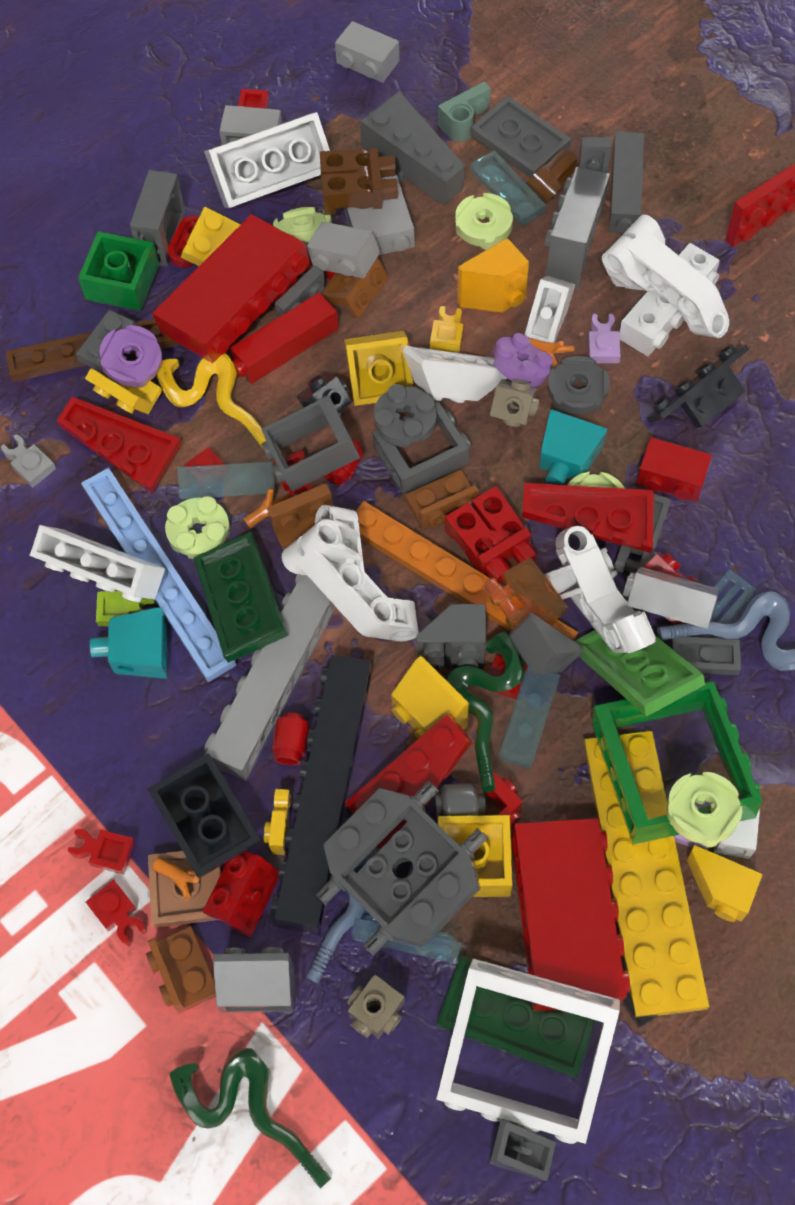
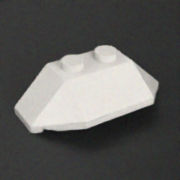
[403,345,507,403]

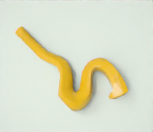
[157,353,266,448]

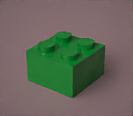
[78,231,160,311]

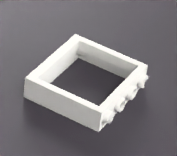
[436,958,620,1144]

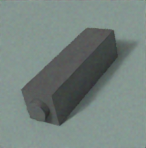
[608,131,644,234]

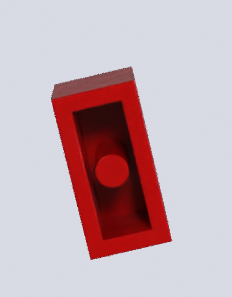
[637,437,712,502]

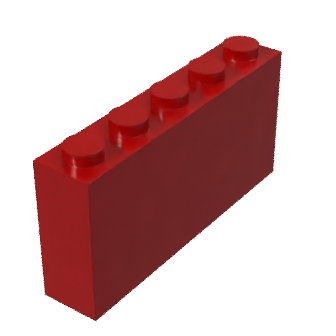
[152,214,310,364]
[510,818,630,1012]

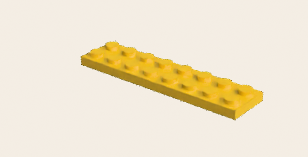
[584,731,709,1018]

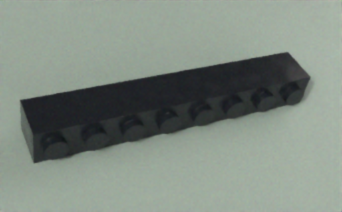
[270,655,372,935]

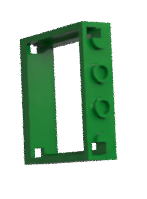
[591,681,763,845]

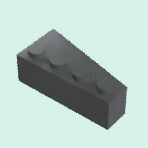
[361,91,465,206]
[544,167,610,291]

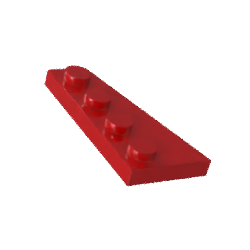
[57,397,182,494]
[522,483,654,554]
[345,714,472,850]

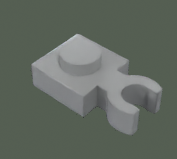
[1,434,56,488]

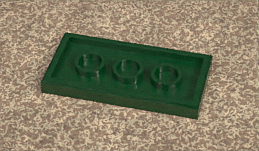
[193,532,289,663]
[436,955,595,1079]

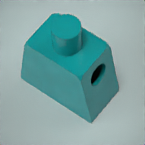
[539,410,607,485]
[90,607,167,678]

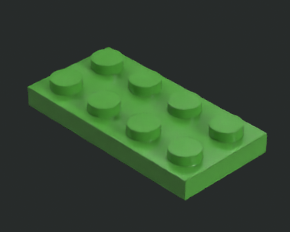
[574,630,705,717]

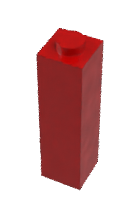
[231,292,339,384]

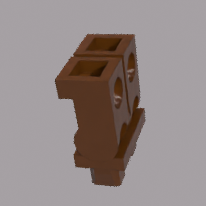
[319,148,398,215]

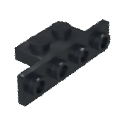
[646,344,749,428]

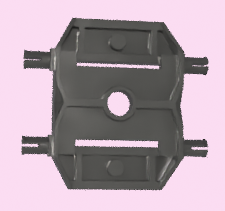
[315,781,488,956]

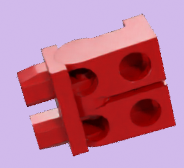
[444,486,536,584]

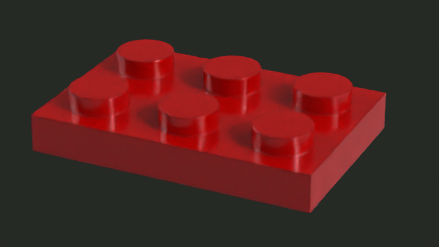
[725,164,795,247]

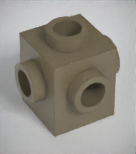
[490,379,540,427]
[347,975,405,1039]

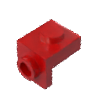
[484,772,523,829]

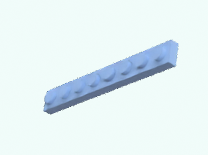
[81,468,236,682]

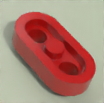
[168,215,200,268]

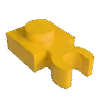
[429,306,464,353]
[264,789,291,855]

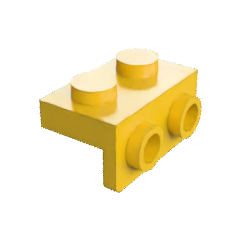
[85,368,162,415]

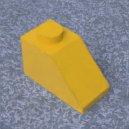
[687,845,763,922]

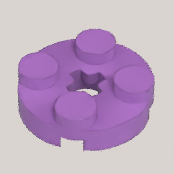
[99,325,162,388]
[491,333,553,387]

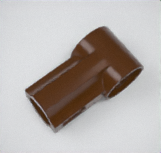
[526,149,578,204]

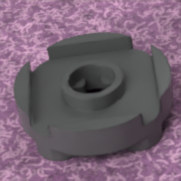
[547,356,610,414]
[373,384,437,447]

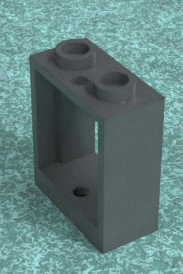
[130,170,186,267]
[261,395,360,492]
[372,401,471,496]

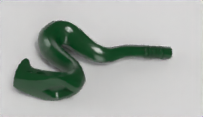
[444,632,525,792]
[170,1048,332,1189]

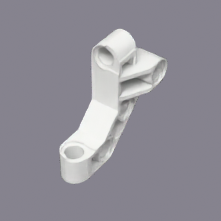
[602,215,729,338]
[282,505,419,642]
[543,526,656,653]

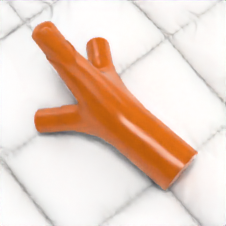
[528,337,574,367]
[243,488,289,529]
[152,857,199,899]

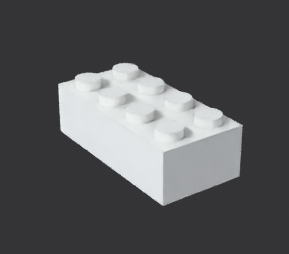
[204,112,330,208]

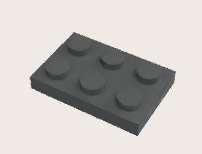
[470,96,571,178]

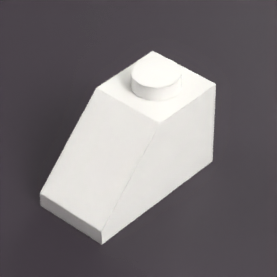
[525,276,575,343]

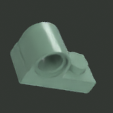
[438,82,491,142]

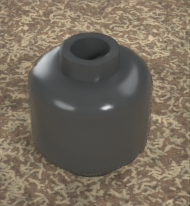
[434,783,485,821]

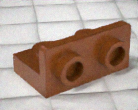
[321,257,388,319]
[405,470,479,530]
[267,483,333,550]
[146,926,216,1013]

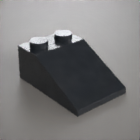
[147,753,261,879]

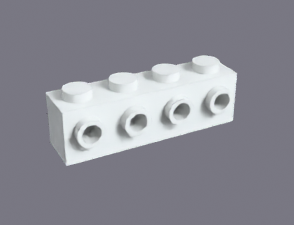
[619,243,720,357]
[30,525,165,602]

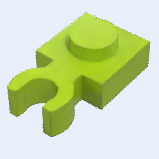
[96,591,155,627]

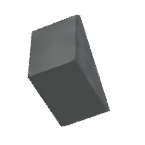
[509,612,583,675]
[489,1120,556,1181]

